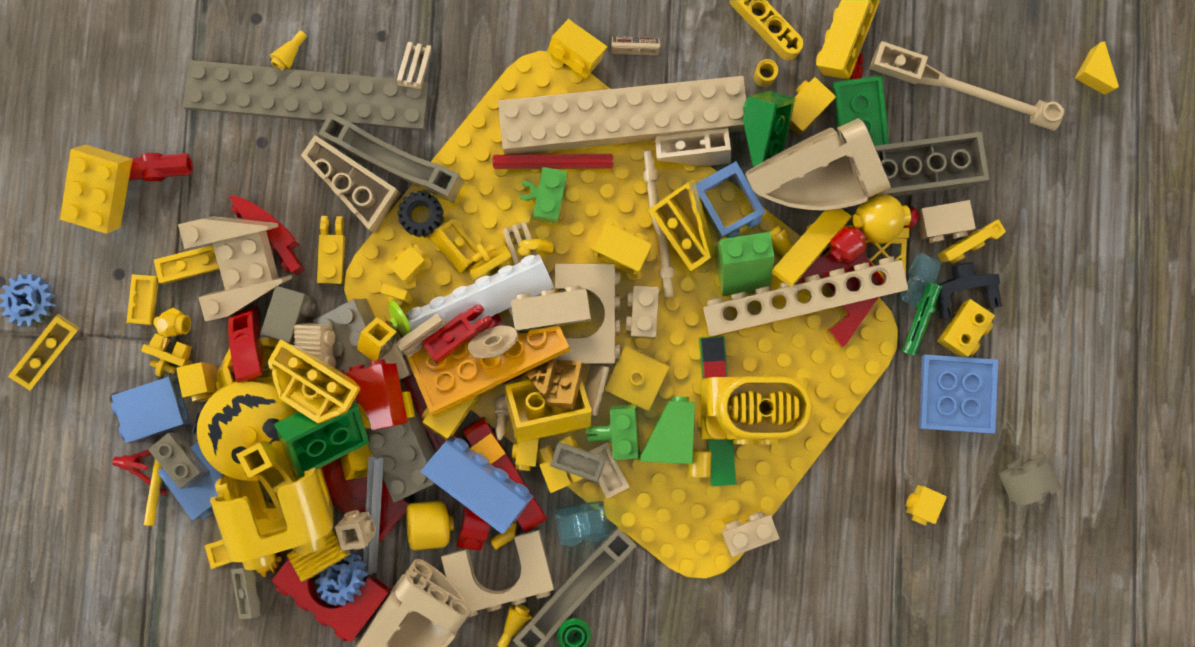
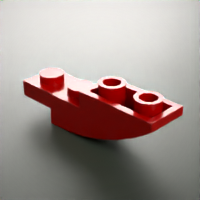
[229,195,305,275]
[228,306,264,383]

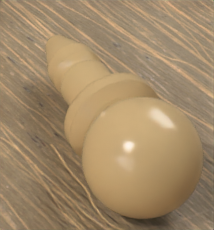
[494,394,510,440]

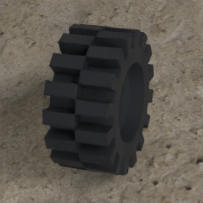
[397,191,444,238]

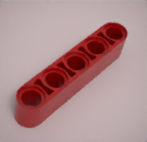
[462,416,547,533]

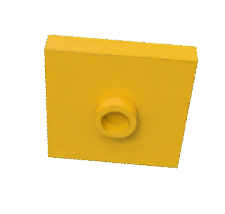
[604,346,670,412]

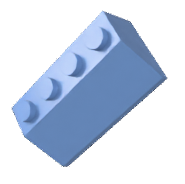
[421,436,533,534]

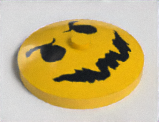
[197,380,299,481]

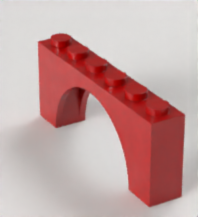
[338,359,408,430]

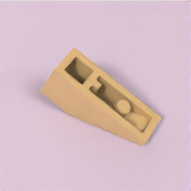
[655,128,731,166]

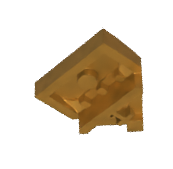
[527,358,584,409]

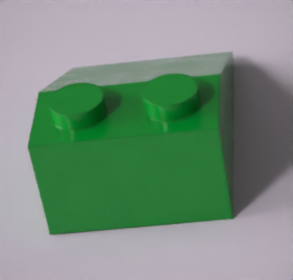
[743,91,796,168]
[274,403,369,478]

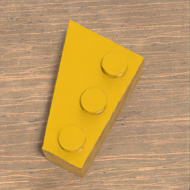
[648,178,716,271]

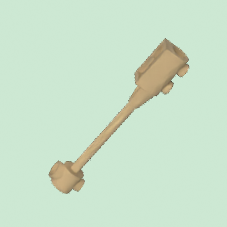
[869,41,1064,131]

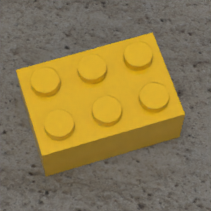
[60,144,132,234]
[505,379,592,443]

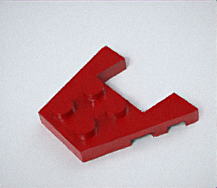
[795,253,884,348]

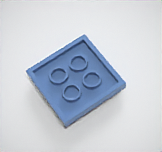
[919,355,998,434]

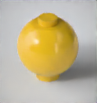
[853,194,911,243]

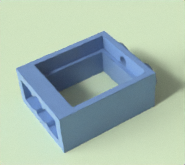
[696,162,766,240]

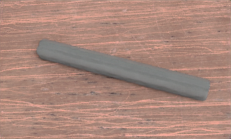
[362,455,384,575]

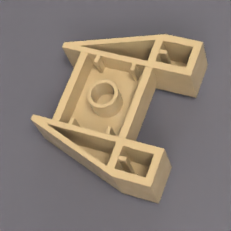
[178,216,292,321]

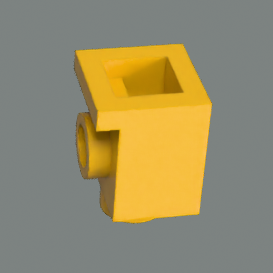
[386,244,428,284]
[512,434,540,471]

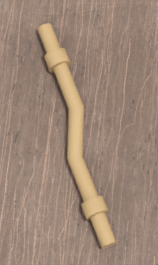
[643,151,674,297]

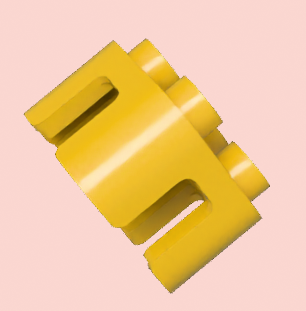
[210,464,334,570]

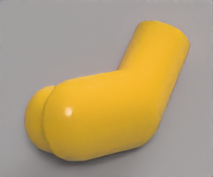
[518,238,554,257]
[490,520,518,550]

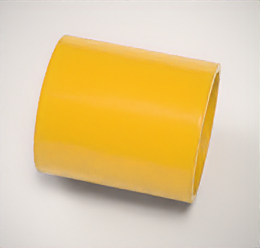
[753,59,778,87]
[688,450,711,477]

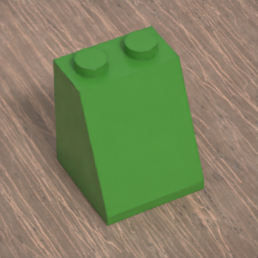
[714,232,774,296]
[639,396,695,464]

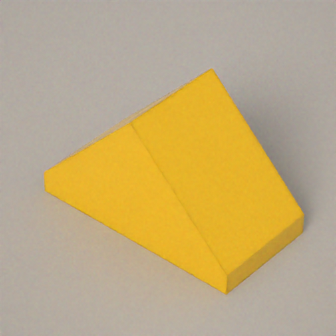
[1075,41,1119,95]

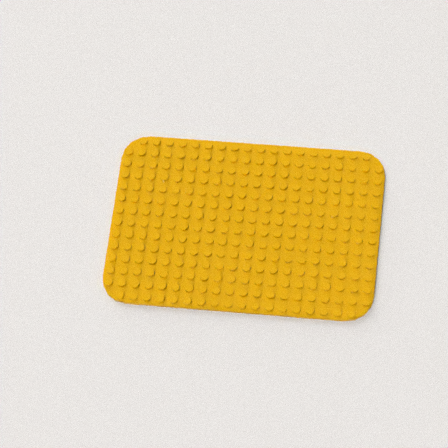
[344,51,898,579]

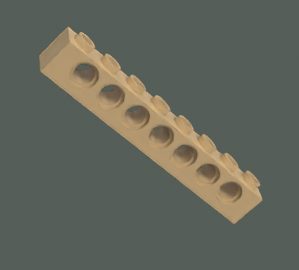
[703,256,908,336]

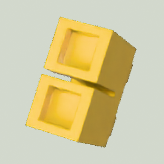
[538,436,584,493]

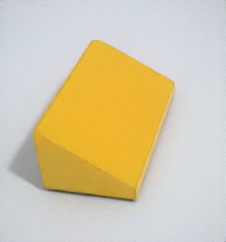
[430,218,479,273]

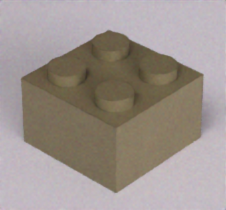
[260,286,317,344]

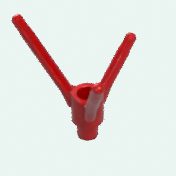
[112,450,167,496]

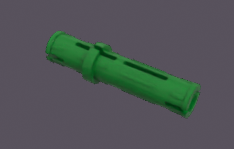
[901,281,943,356]

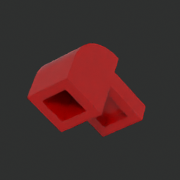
[456,505,490,551]

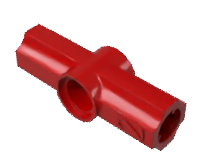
[129,153,193,182]

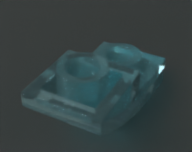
[899,252,941,308]

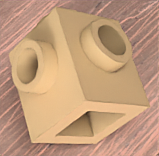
[335,510,376,551]

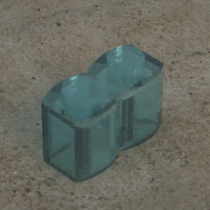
[555,501,609,547]

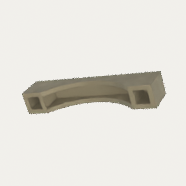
[318,113,464,203]
[513,526,636,647]

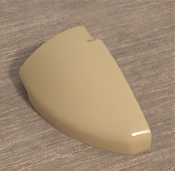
[745,118,891,210]
[355,559,470,647]

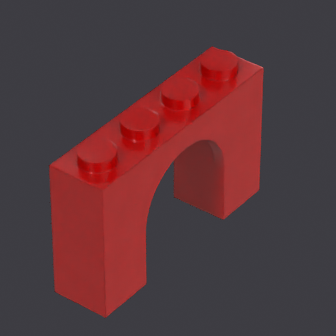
[272,558,392,642]

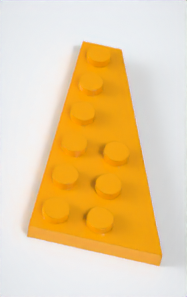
[406,326,571,416]

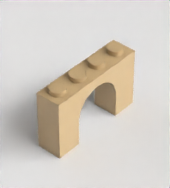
[555,264,620,365]
[441,529,555,618]

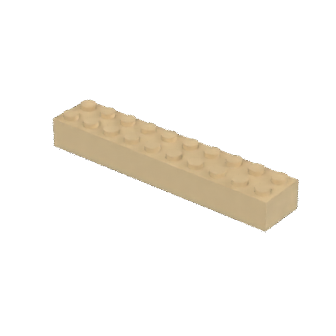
[498,76,746,154]

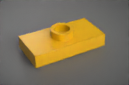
[126,274,159,326]
[380,283,414,306]

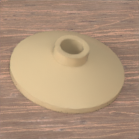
[468,326,518,358]

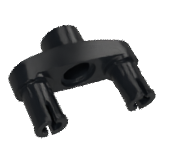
[937,262,1003,319]

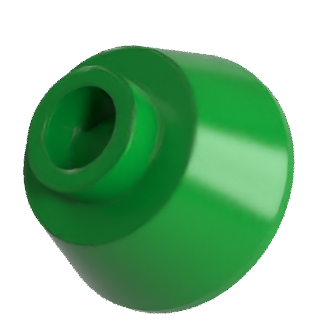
[557,618,591,647]

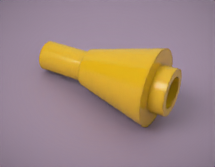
[269,30,307,71]
[497,604,532,647]

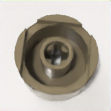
[999,453,1061,506]

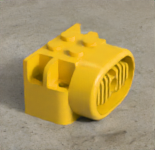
[701,376,812,444]

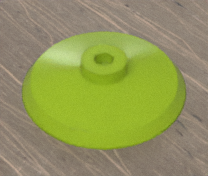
[388,300,412,337]

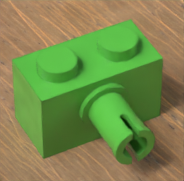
[586,404,640,460]

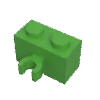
[520,167,568,225]

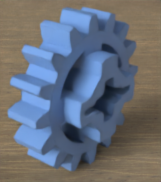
[0,274,56,327]
[315,551,368,606]

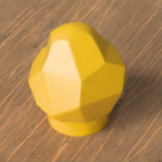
[153,308,191,337]

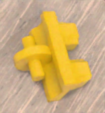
[468,243,513,280]
[141,333,193,377]

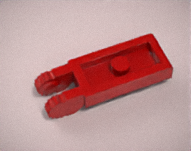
[421,304,493,364]

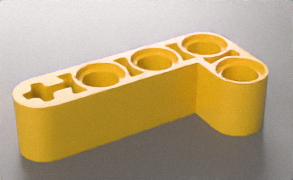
[729,0,803,61]

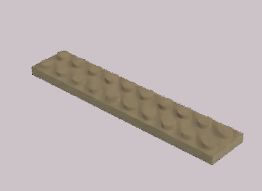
[183,60,429,131]

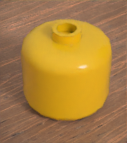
[406,500,454,551]

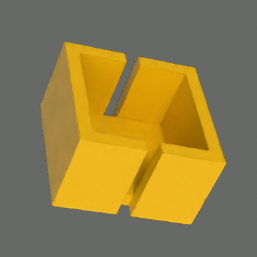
[593,222,652,278]

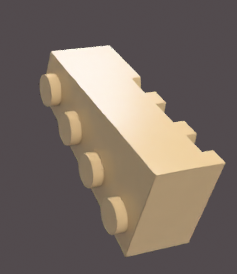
[301,135,402,233]

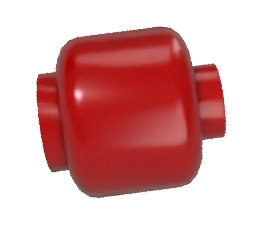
[829,226,867,263]

